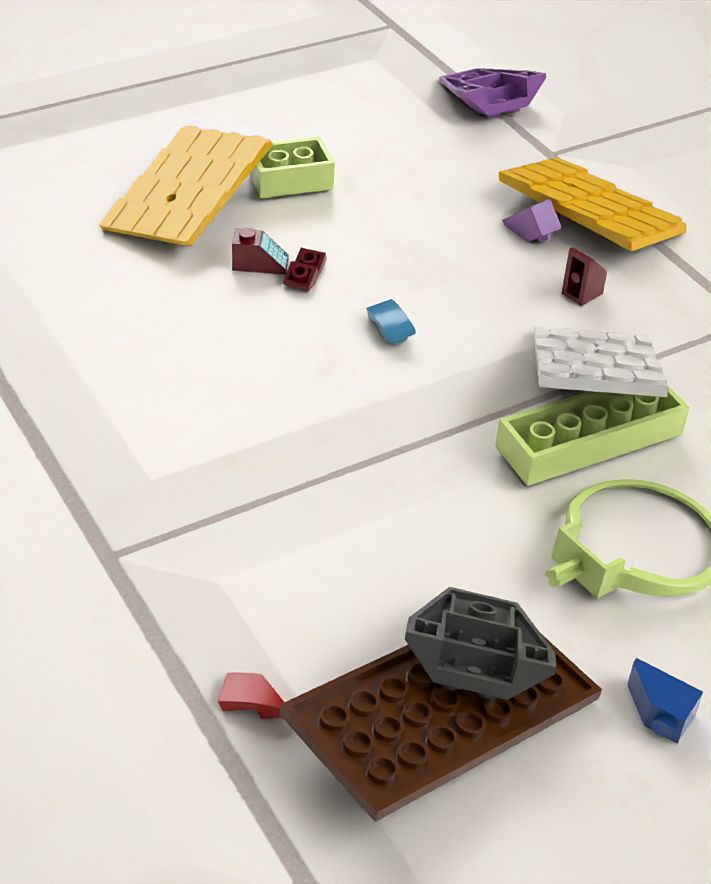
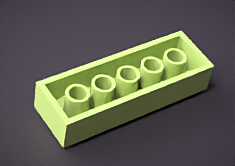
[495,386,690,486]

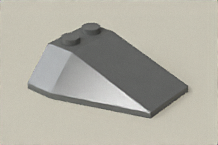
[405,587,556,700]

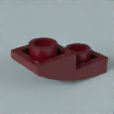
[283,247,327,291]

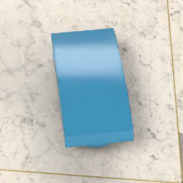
[366,299,416,343]

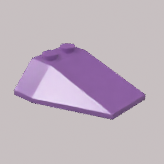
[439,68,546,118]

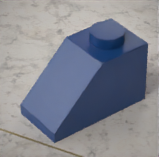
[627,658,703,744]

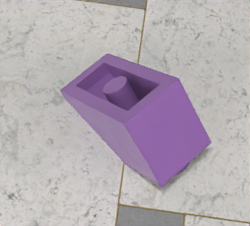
[502,199,562,243]

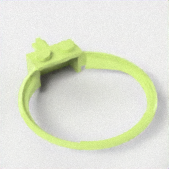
[545,479,711,599]

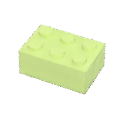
[249,136,335,199]

